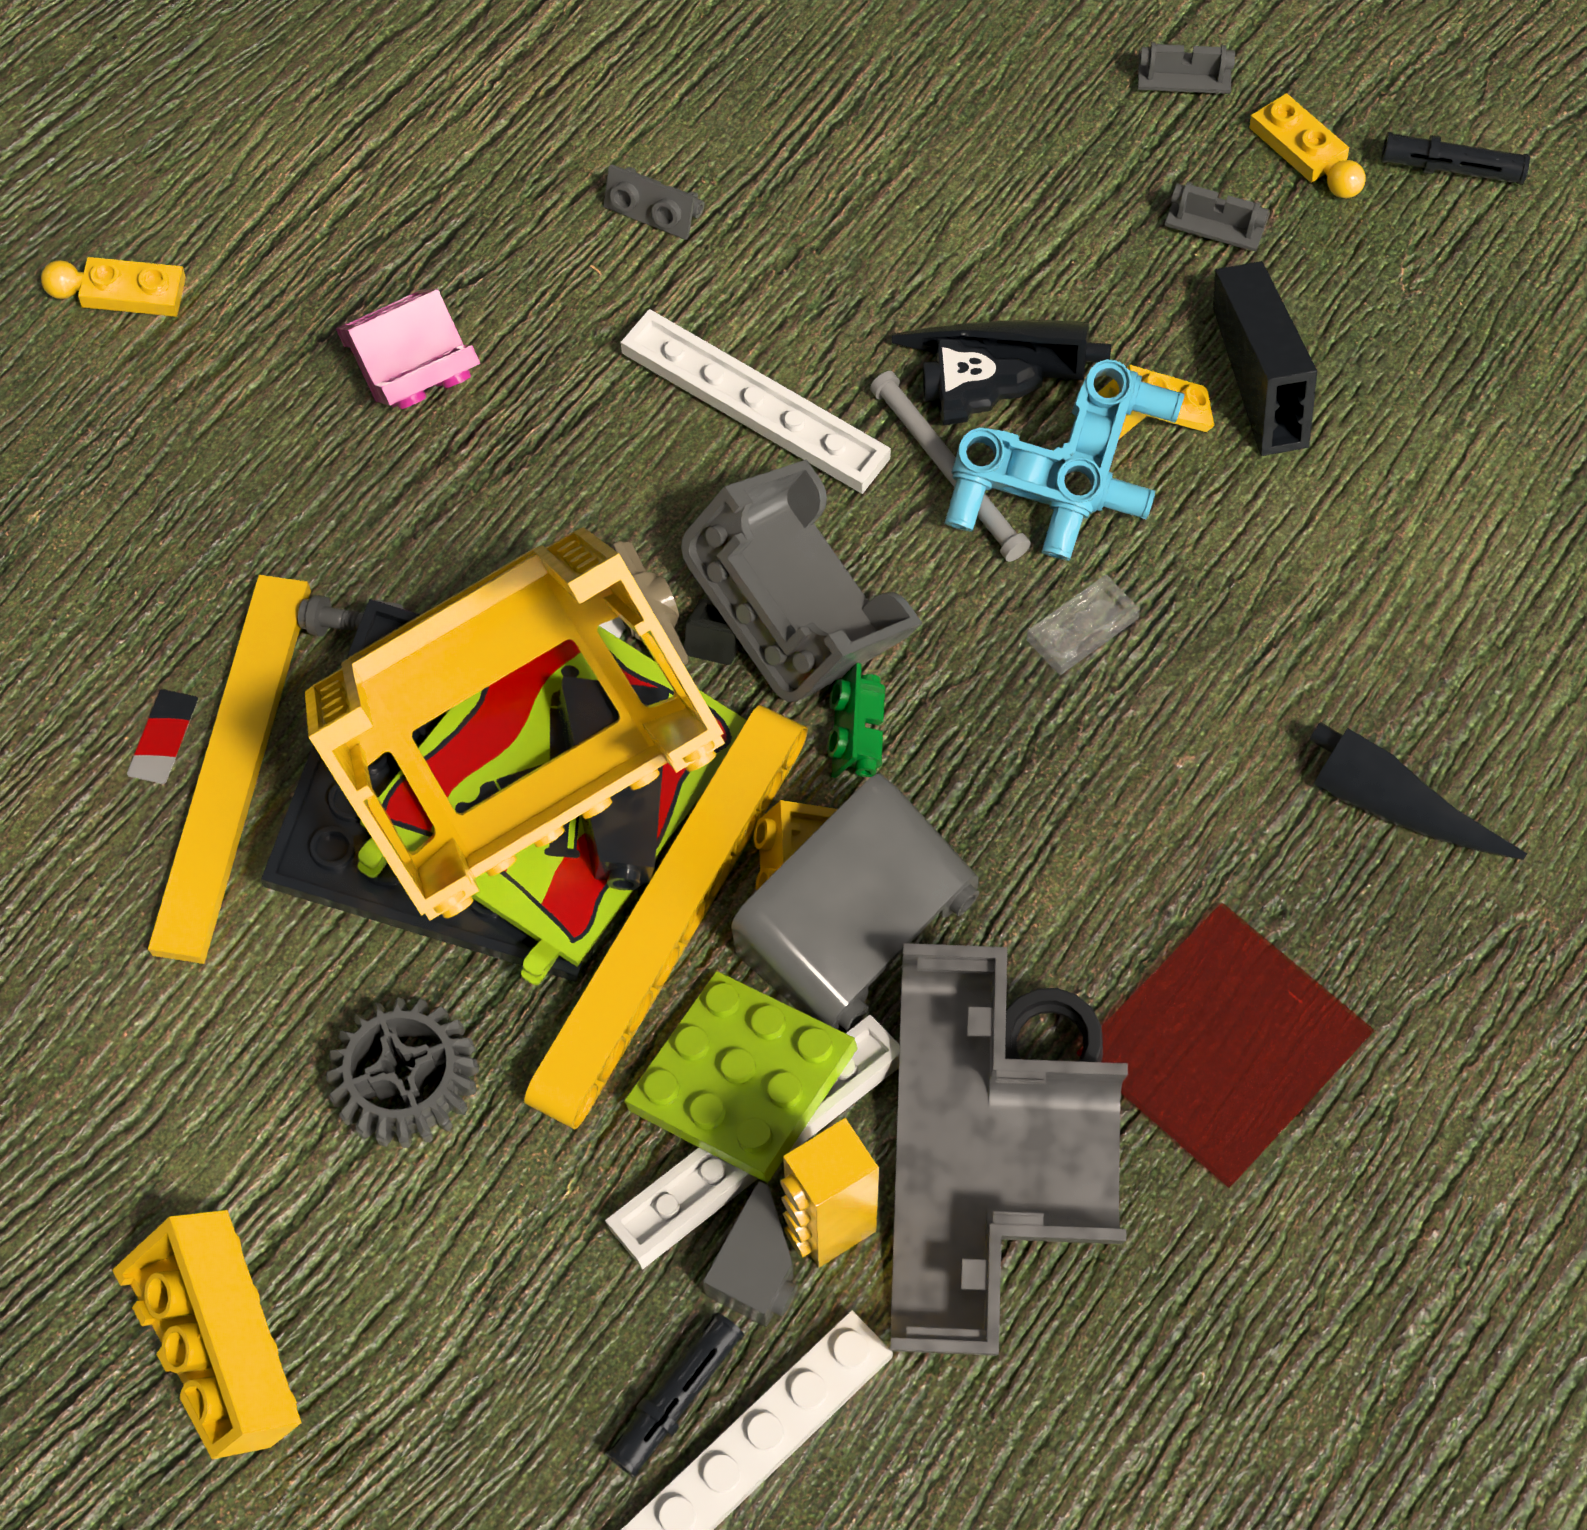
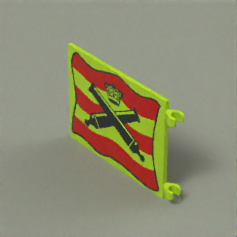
[358,626,747,986]

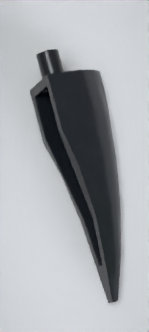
[892,320,1112,381]
[1309,722,1528,860]

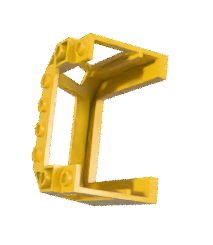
[305,527,725,920]

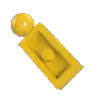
[1249,93,1366,199]
[41,257,186,317]

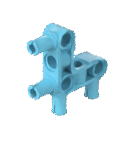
[945,359,1184,561]

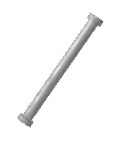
[870,371,1031,562]

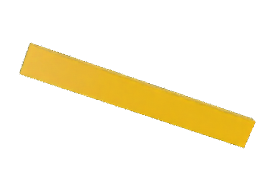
[148,575,311,964]

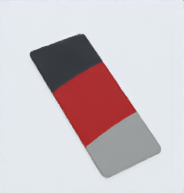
[127,689,198,784]

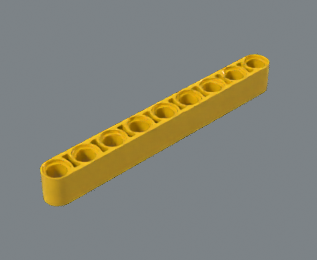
[524,705,808,1130]

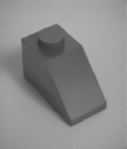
[703,1181,798,1327]

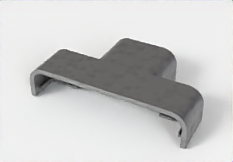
[890,943,1128,1356]

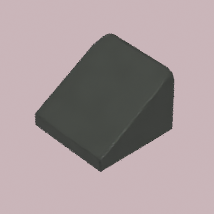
[684,598,740,665]

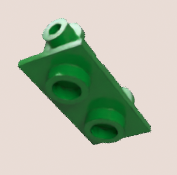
[827,663,885,778]

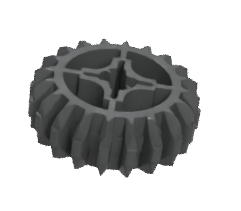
[326,997,479,1148]

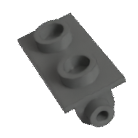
[1138,42,1235,94]
[604,164,705,240]
[1165,181,1270,252]

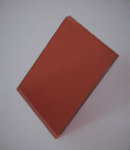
[1076,903,1375,1188]

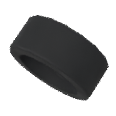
[1005,988,1103,1062]

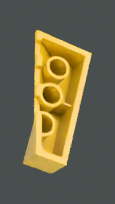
[780,1118,879,1268]
[112,1210,302,1459]

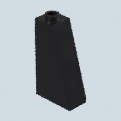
[1213,261,1317,456]
[557,676,669,890]

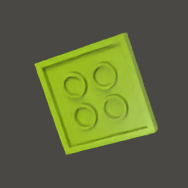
[624,971,858,1184]

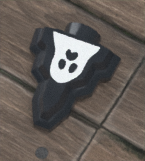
[923,338,1043,426]

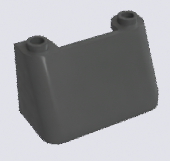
[681,459,922,702]
[731,773,979,1032]

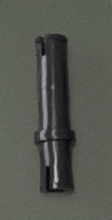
[1381,132,1530,185]
[605,1312,745,1478]

